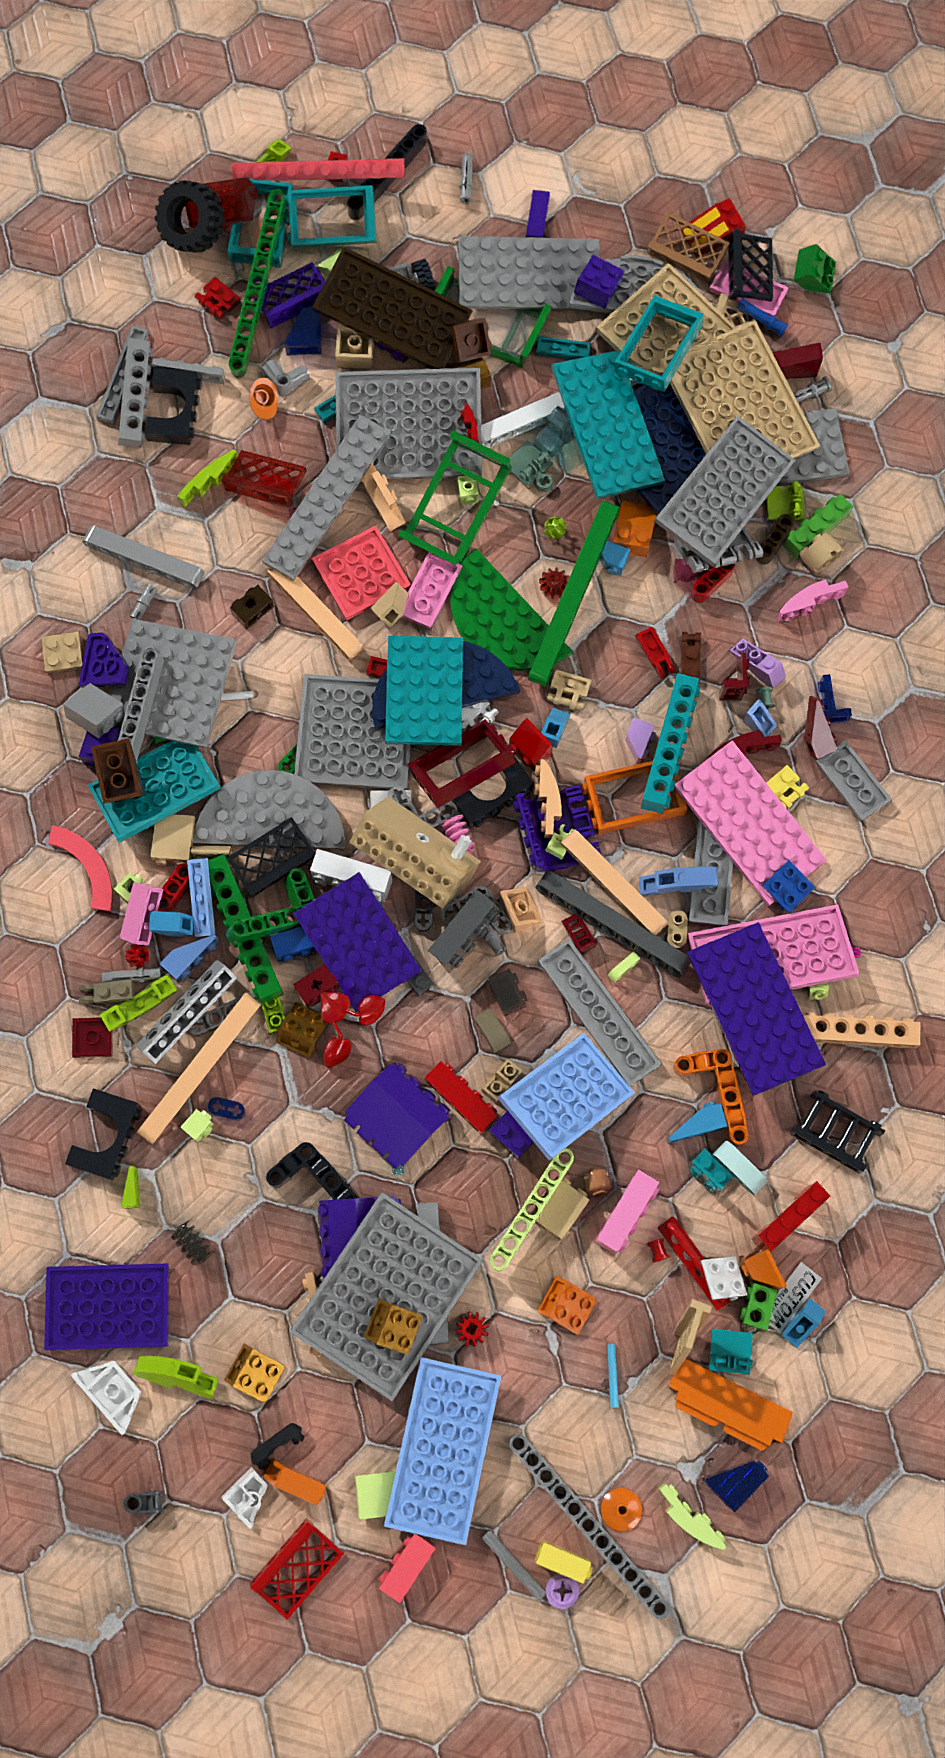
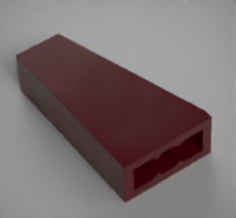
[772,343,823,379]

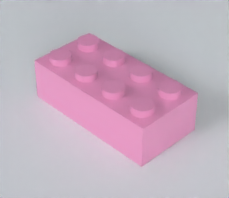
[594,1170,660,1255]

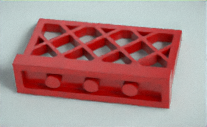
[250,1518,344,1620]

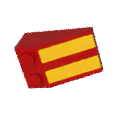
[681,198,746,257]

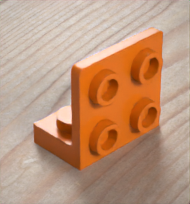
[537,1276,597,1335]

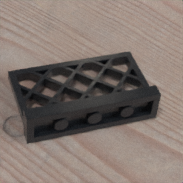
[728,229,773,302]
[227,817,316,898]

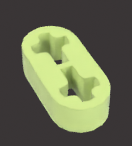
[607,952,640,983]

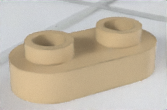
[667,910,688,949]

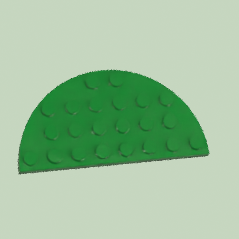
[450,548,573,671]

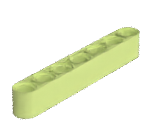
[490,1148,574,1271]

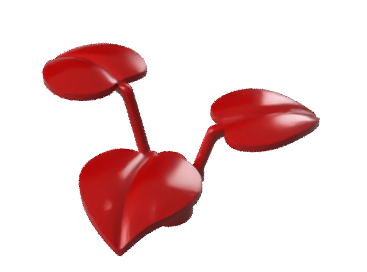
[320,992,386,1068]

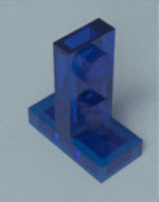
[818,674,852,723]

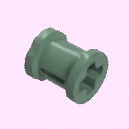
[755,687,775,710]

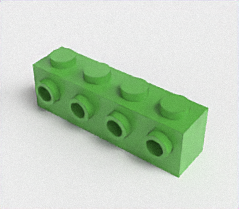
[784,494,853,560]

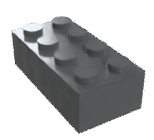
[428,890,501,970]

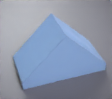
[743,700,777,737]

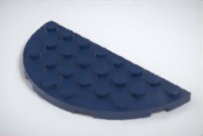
[372,641,520,730]

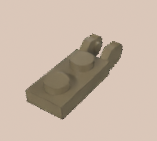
[79,979,134,1005]

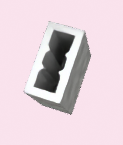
[63,683,125,738]

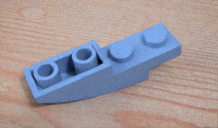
[639,867,718,897]

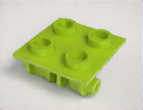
[767,481,805,521]

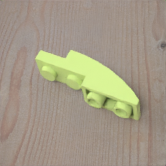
[658,1483,727,1550]

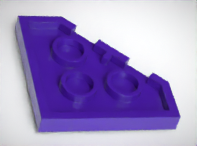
[78,632,129,688]

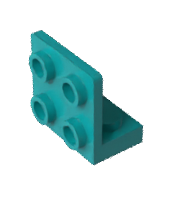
[688,1148,734,1194]

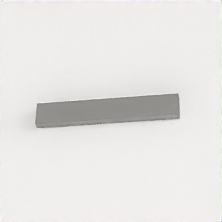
[96,325,150,425]

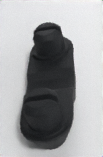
[251,1423,304,1470]

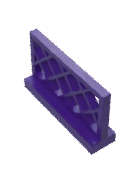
[253,262,325,328]

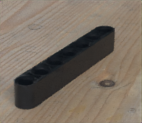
[347,124,427,220]

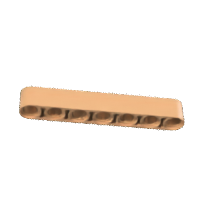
[267,568,364,661]
[561,829,668,936]

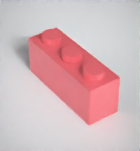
[379,1534,436,1603]

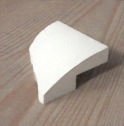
[221,1467,268,1529]

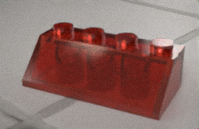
[185,177,258,228]

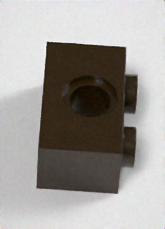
[230,585,274,630]

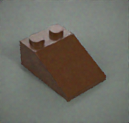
[91,738,145,804]

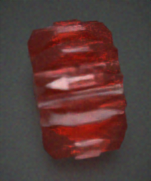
[539,567,570,599]

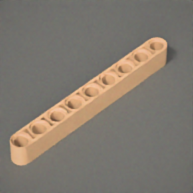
[136,993,261,1144]

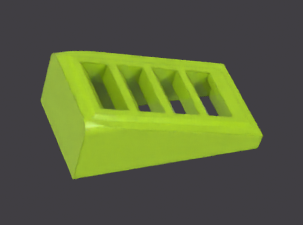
[121,1166,140,1209]

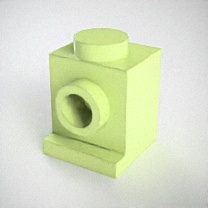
[114,873,145,903]

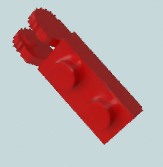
[635,627,675,679]

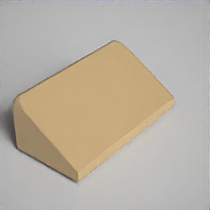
[191,844,232,859]

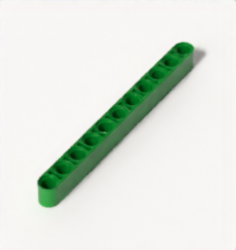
[229,189,286,378]
[528,501,620,687]

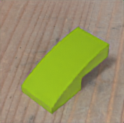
[257,139,291,162]

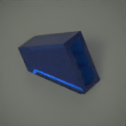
[285,306,322,355]
[703,1460,769,1513]

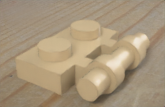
[547,670,592,710]

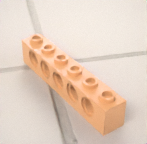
[803,1012,920,1049]

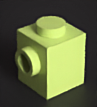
[457,476,479,505]
[181,1109,214,1142]

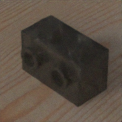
[488,969,527,1017]

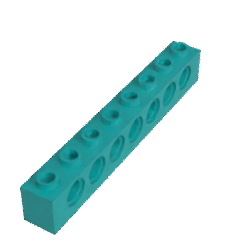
[641,673,701,814]

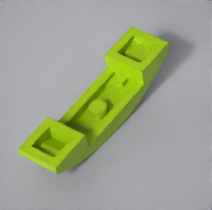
[100,974,178,1032]

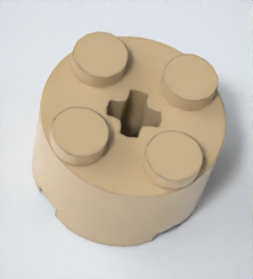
[799,532,844,575]

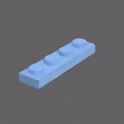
[187,858,215,937]

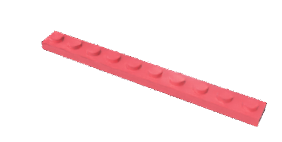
[232,158,405,182]

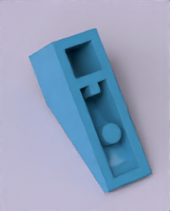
[667,1102,727,1144]

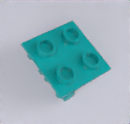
[709,1329,753,1375]

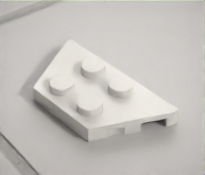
[71,1361,142,1435]

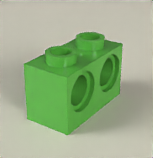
[739,1283,778,1331]

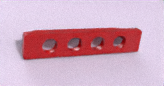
[658,1216,731,1310]

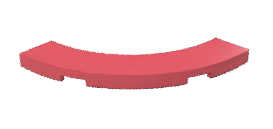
[48,825,113,912]

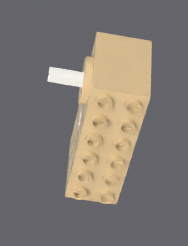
[349,796,481,909]

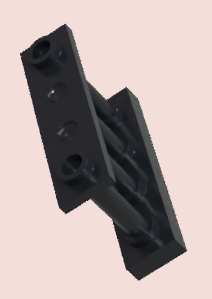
[790,1090,885,1174]

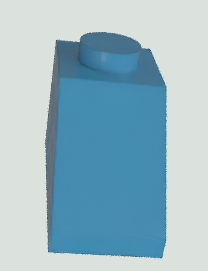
[600,541,630,575]
[781,1298,826,1348]

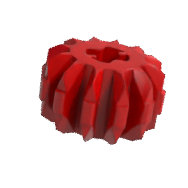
[455,1311,489,1347]

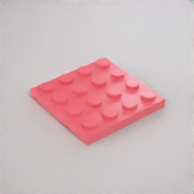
[311,526,411,621]

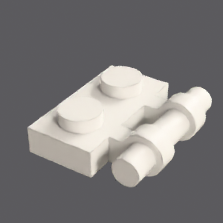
[462,702,499,731]

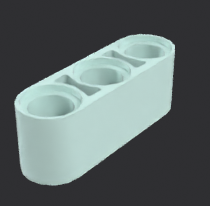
[712,1140,768,1196]

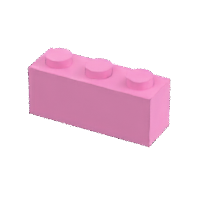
[119,882,163,945]

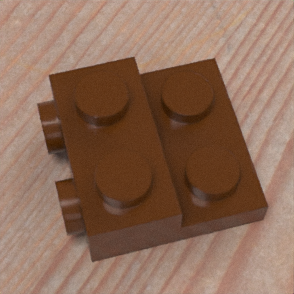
[451,318,492,363]

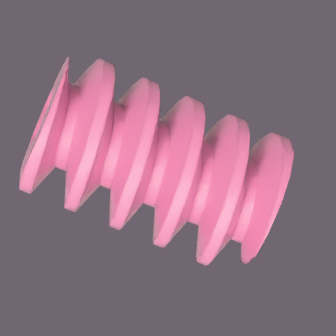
[442,815,475,854]

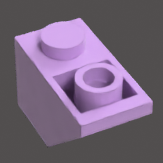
[626,717,656,764]

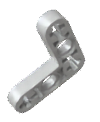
[388,786,457,828]
[441,885,511,935]

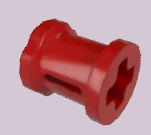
[647,1238,670,1263]

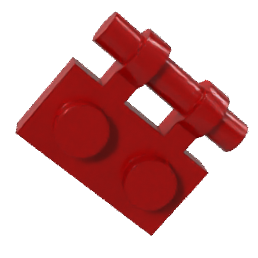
[194,277,241,319]

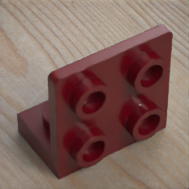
[719,652,750,701]

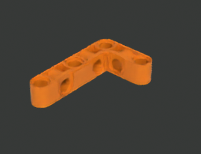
[673,1049,748,1146]

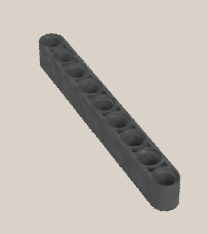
[536,871,691,978]

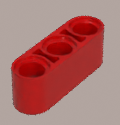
[691,563,735,603]
[158,863,190,912]

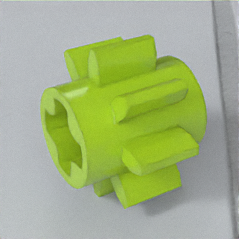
[544,516,567,539]

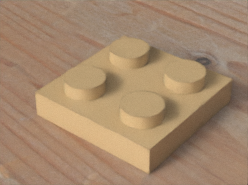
[42,632,83,674]

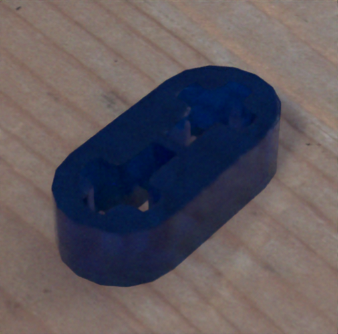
[208,1097,246,1121]

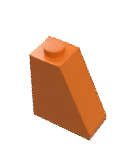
[263,1458,326,1505]

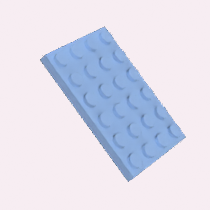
[498,1033,635,1161]

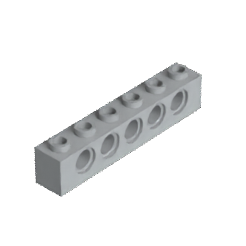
[118,338,153,448]
[135,960,237,1064]

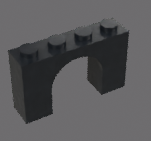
[145,368,202,445]
[451,753,534,829]
[65,1088,142,1181]

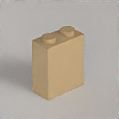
[151,814,197,866]
[530,1177,589,1241]

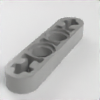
[188,993,260,1037]

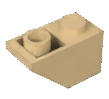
[371,582,409,628]

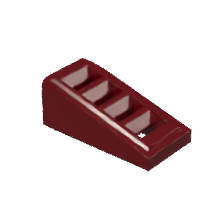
[561,915,597,954]

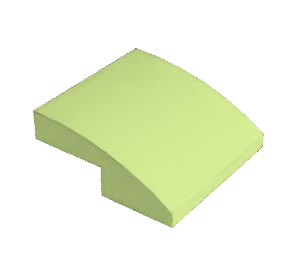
[355,1471,396,1519]

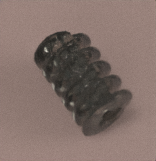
[171,1220,215,1265]

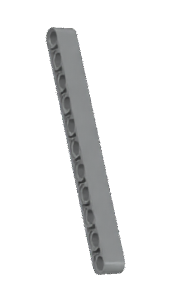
[509,1434,670,1619]

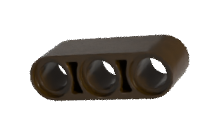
[756,514,794,565]

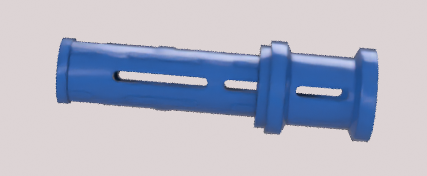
[737,298,789,338]

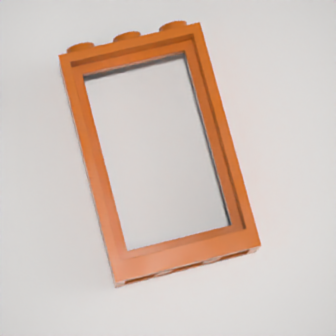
[582,758,688,835]

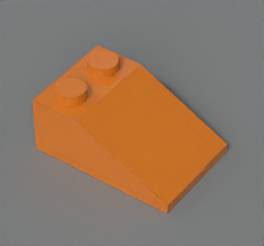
[612,500,656,558]

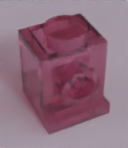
[673,559,701,583]

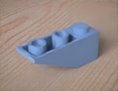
[160,935,219,983]

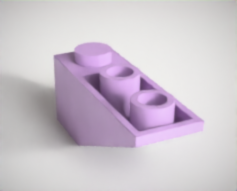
[730,639,786,689]

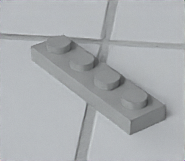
[151,358,225,384]

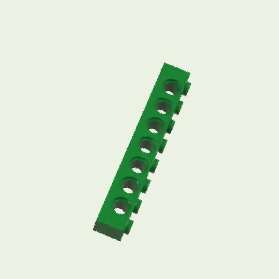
[208,854,284,1004]

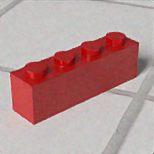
[424,1061,498,1135]

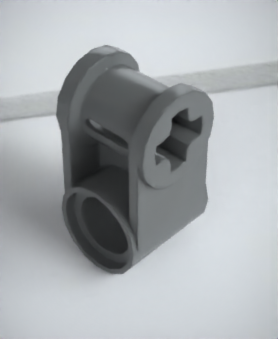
[123,1491,164,1514]

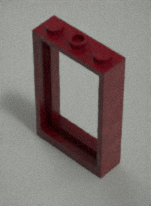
[408,719,516,809]

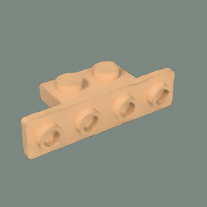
[361,464,406,531]

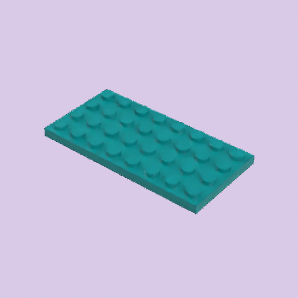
[551,351,665,499]

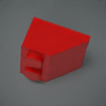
[509,718,552,771]

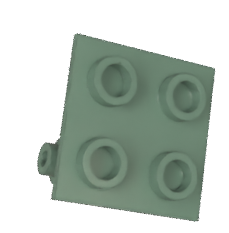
[509,441,553,487]

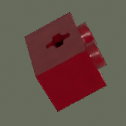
[293,964,339,1007]

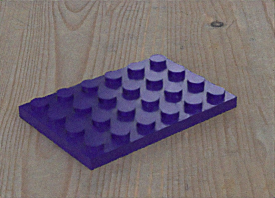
[293,872,422,1012]
[44,1263,169,1350]

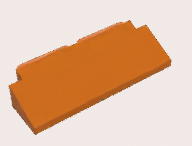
[667,1359,793,1450]

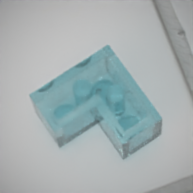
[533,405,574,460]

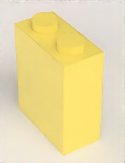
[535,1539,593,1584]

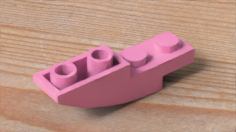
[777,579,848,621]

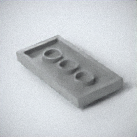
[815,741,892,822]

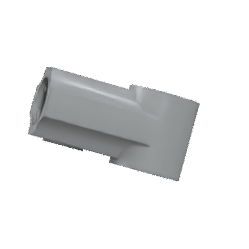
[263,359,310,396]

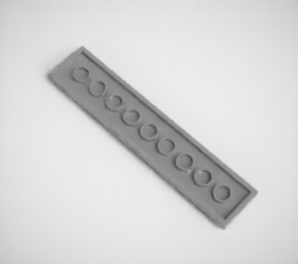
[262,415,391,581]

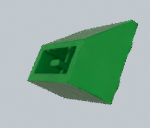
[794,244,836,293]

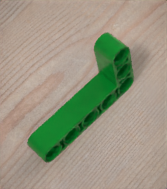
[226,868,315,943]

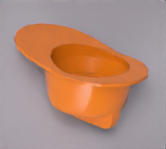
[249,378,278,420]

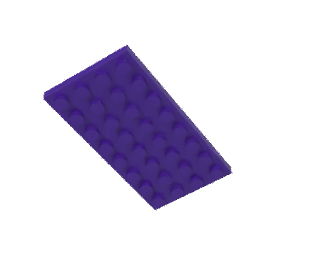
[687,922,826,1096]

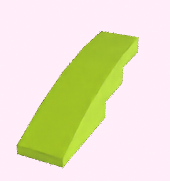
[177,449,239,508]

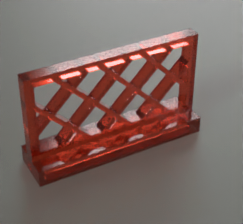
[222,450,307,508]

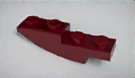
[708,730,782,758]

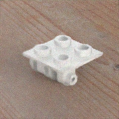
[701,1256,747,1301]

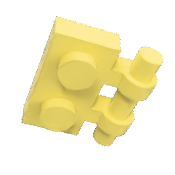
[767,765,809,809]

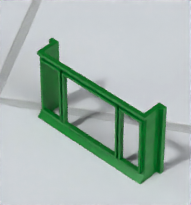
[398,430,512,566]

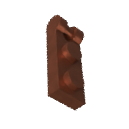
[681,632,701,683]

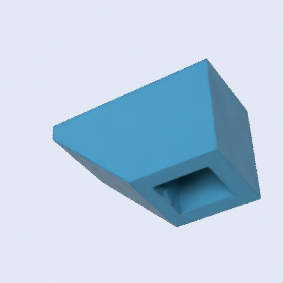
[541,708,571,748]
[149,911,194,938]

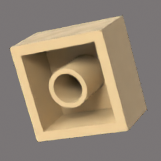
[336,324,374,369]

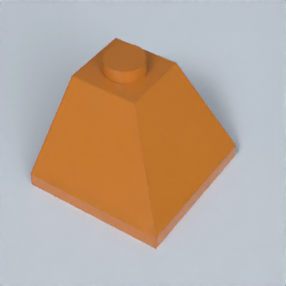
[740,1249,787,1290]

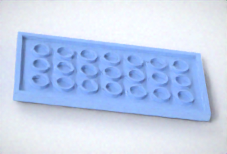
[384,1357,501,1545]

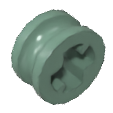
[536,473,553,492]

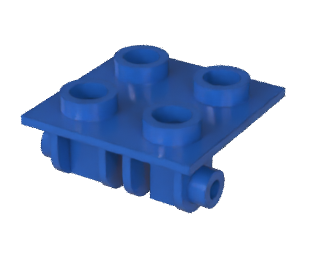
[763,860,815,914]

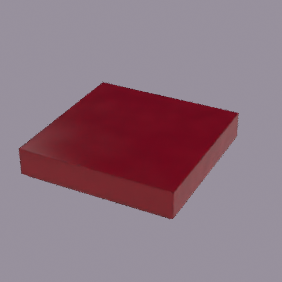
[72,1017,113,1058]

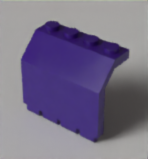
[344,1063,452,1169]
[318,1195,401,1278]

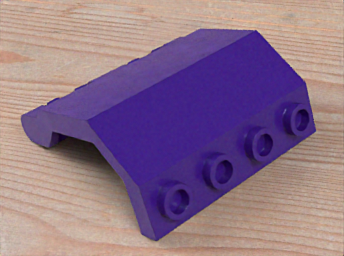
[513,785,602,872]

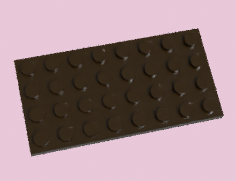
[312,246,473,369]

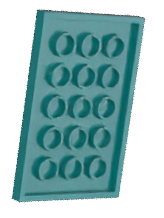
[385,636,463,746]
[88,741,221,843]

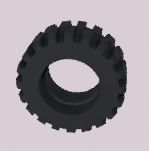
[155,180,225,253]

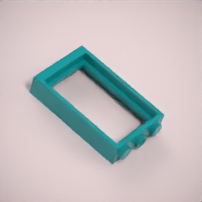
[227,178,293,268]
[285,185,377,248]
[615,295,704,392]

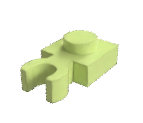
[545,824,573,860]

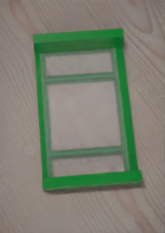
[435,266,552,368]

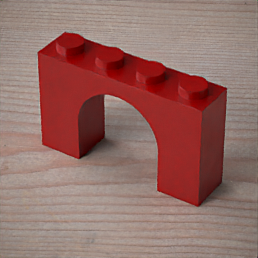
[751,1181,831,1252]

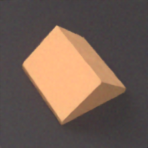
[500,887,542,933]

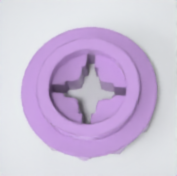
[546,1574,579,1609]

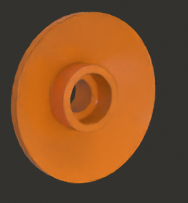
[601,1488,642,1532]

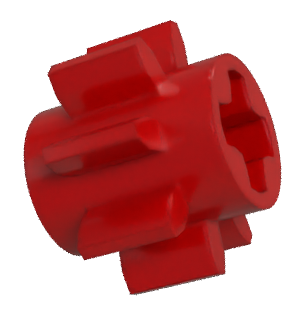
[125,944,149,968]

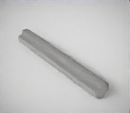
[482,1531,546,1600]

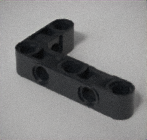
[266,1142,358,1200]

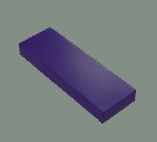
[526,190,550,238]

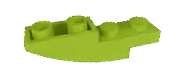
[132,1356,219,1399]

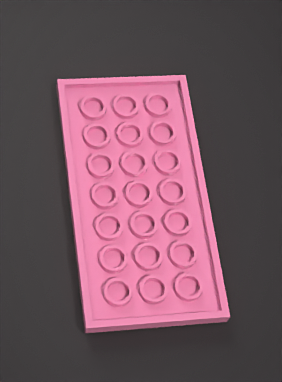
[674,740,827,906]
[688,905,860,1006]

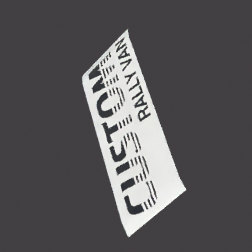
[769,1262,822,1334]

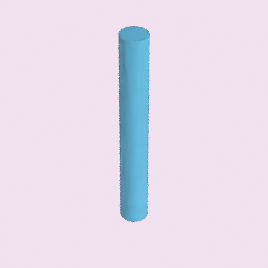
[607,1344,619,1408]

